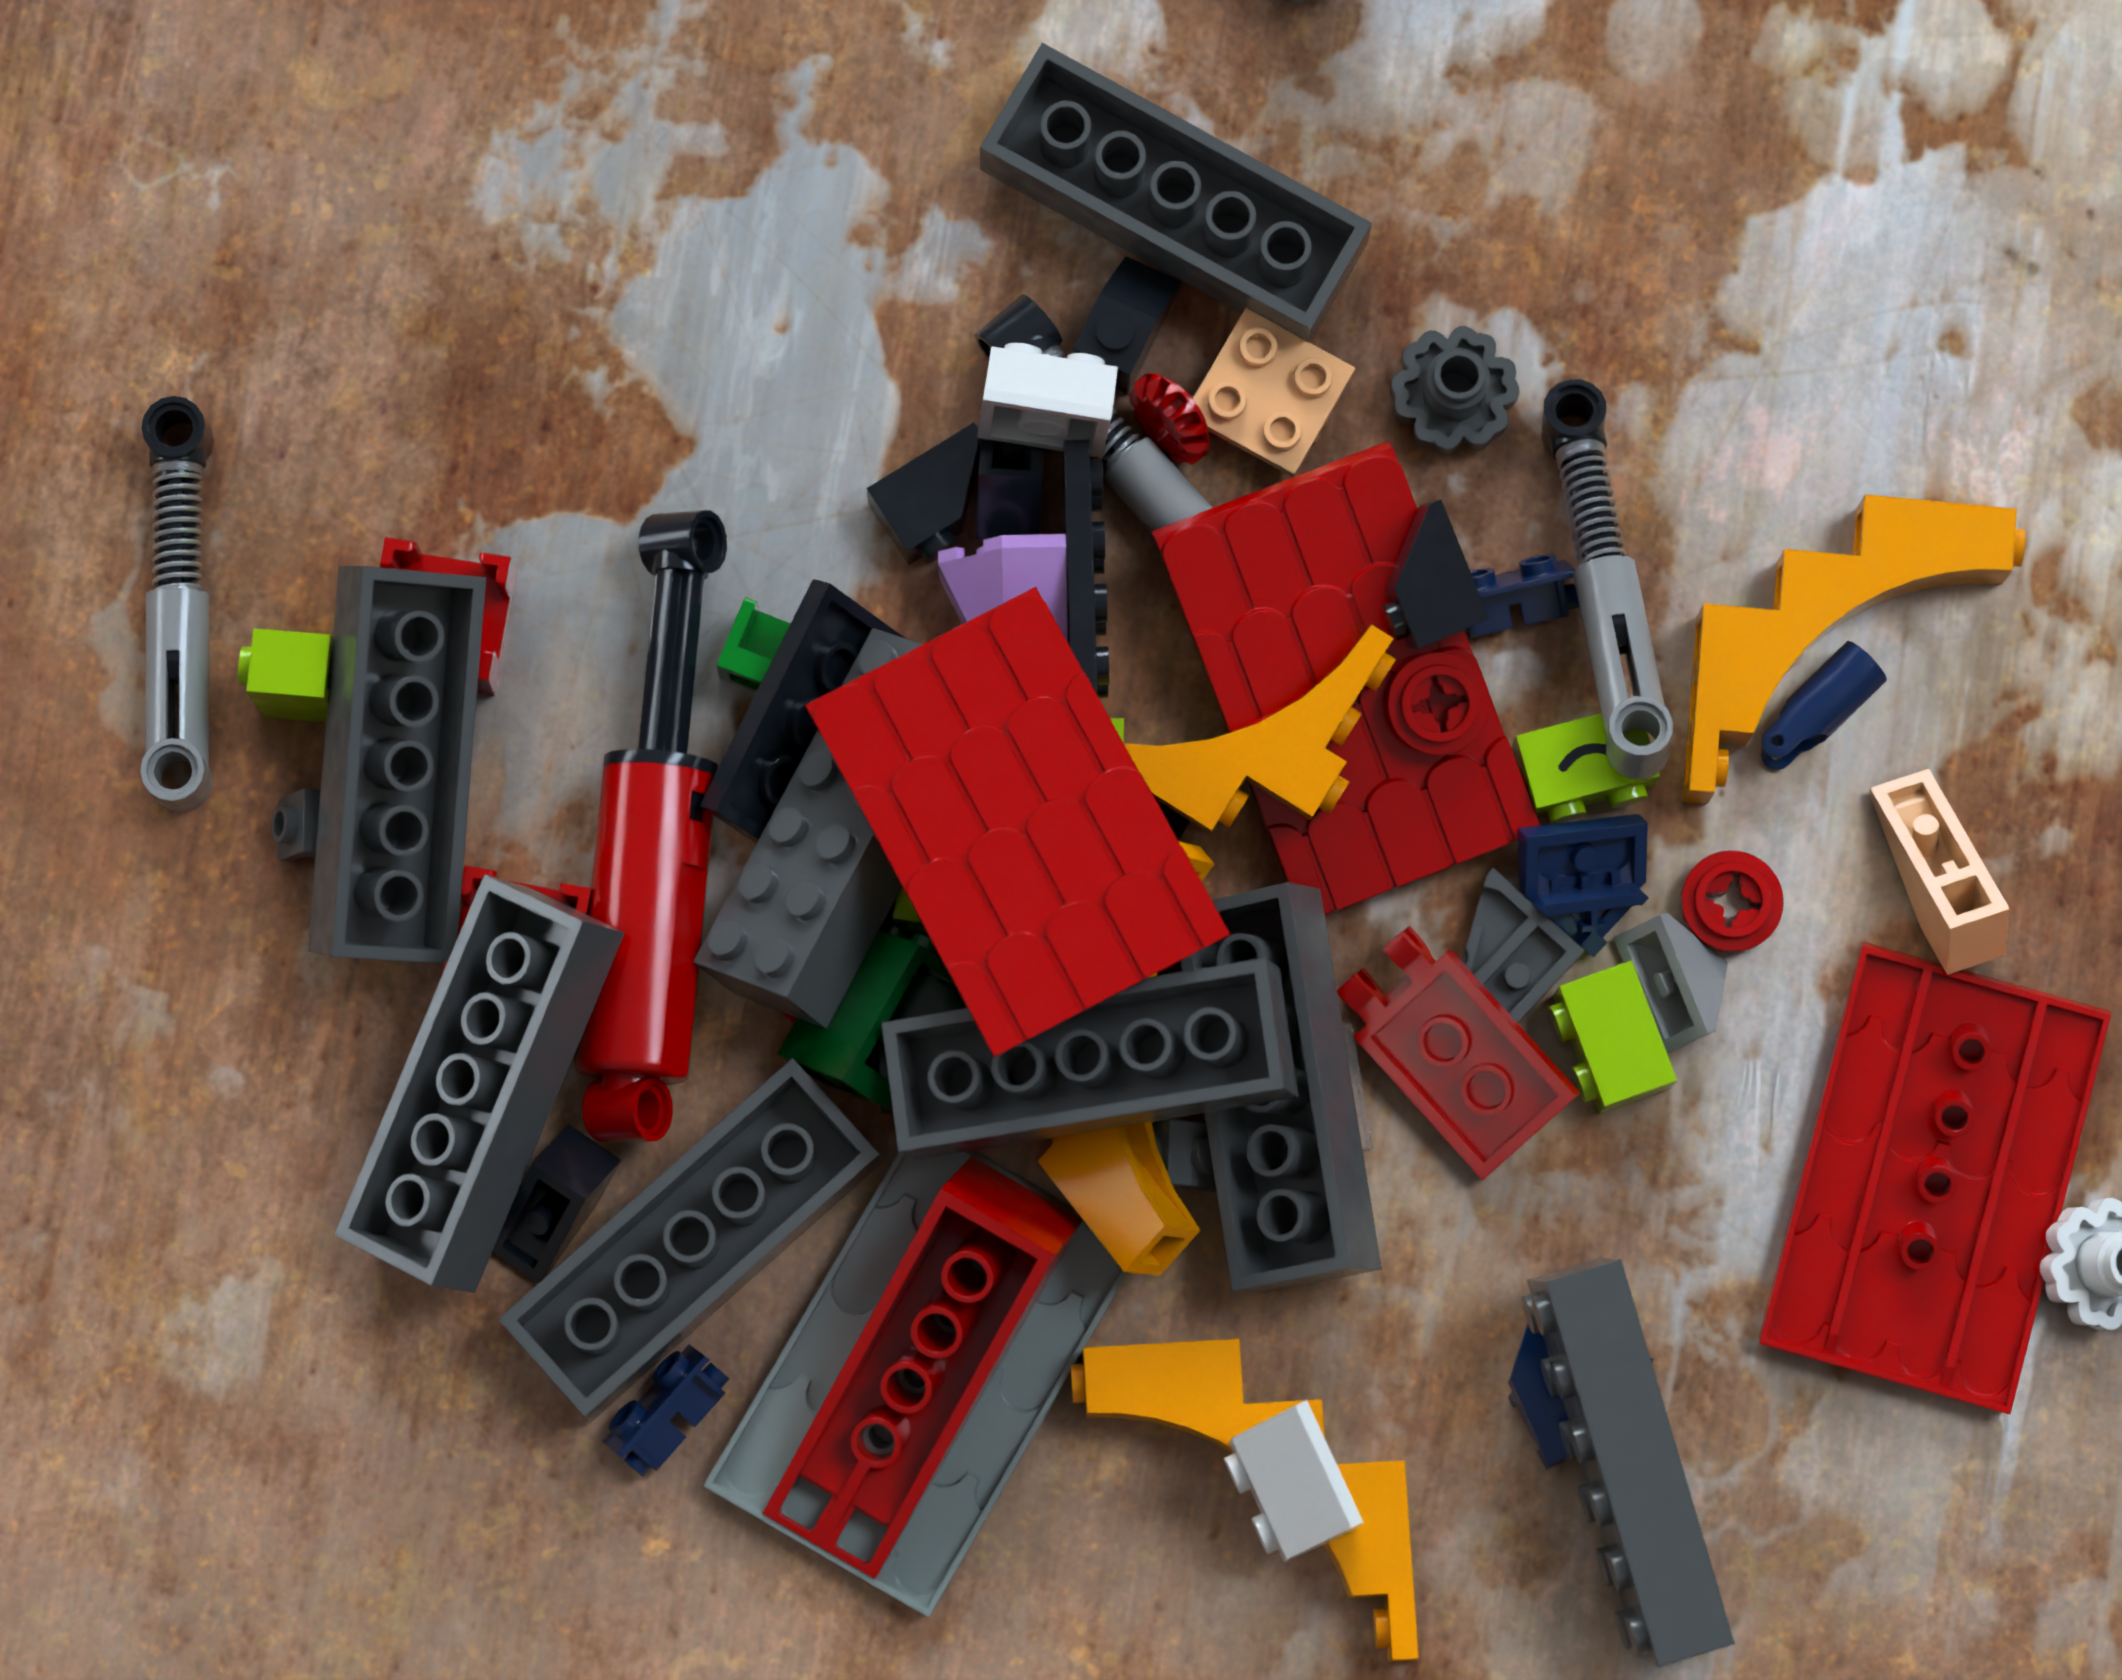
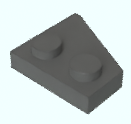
[1462,868,1584,1024]

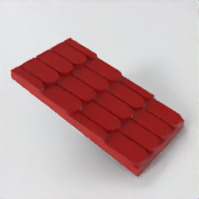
[1151,441,1540,915]
[805,587,1230,1057]
[1758,941,2111,1415]

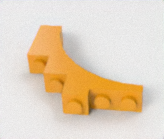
[1124,625,1396,834]
[1037,842,1214,1276]

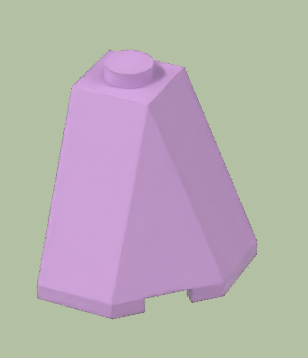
[938,534,1068,642]

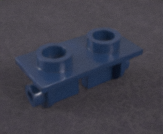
[1465,554,1579,639]
[603,1344,729,1477]

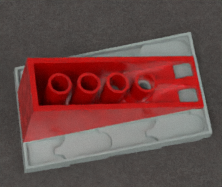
[703,1151,1128,1618]

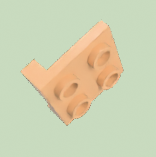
[1193,308,1356,477]

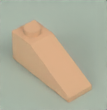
[1870,769,2010,975]

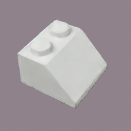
[977,343,1118,458]
[1224,1400,1364,1563]

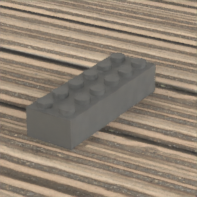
[980,43,1372,343]
[308,566,486,964]
[693,628,923,1029]
[334,874,625,1293]
[1180,882,1382,1293]
[882,958,1298,1160]
[498,1058,881,1423]
[1522,1258,1735,1667]

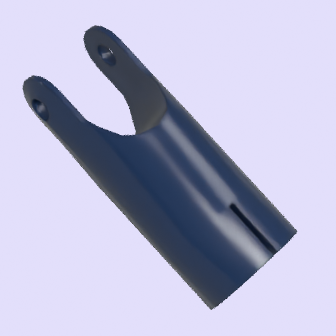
[1761,641,1887,770]

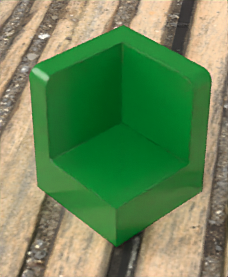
[716,597,791,692]

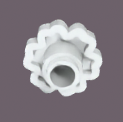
[2039,1198,2122,1330]

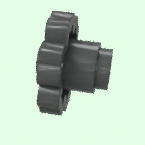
[1390,326,1520,455]

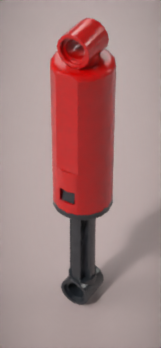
[574,510,727,1142]

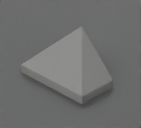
[1613,913,1728,1054]

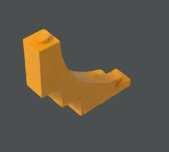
[1682,494,2026,804]
[1071,1338,1419,1662]

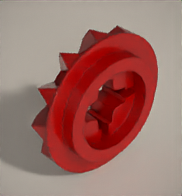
[1128,373,1210,465]
[1387,652,1490,755]
[1681,851,1784,953]

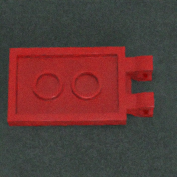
[1337,926,1580,1181]

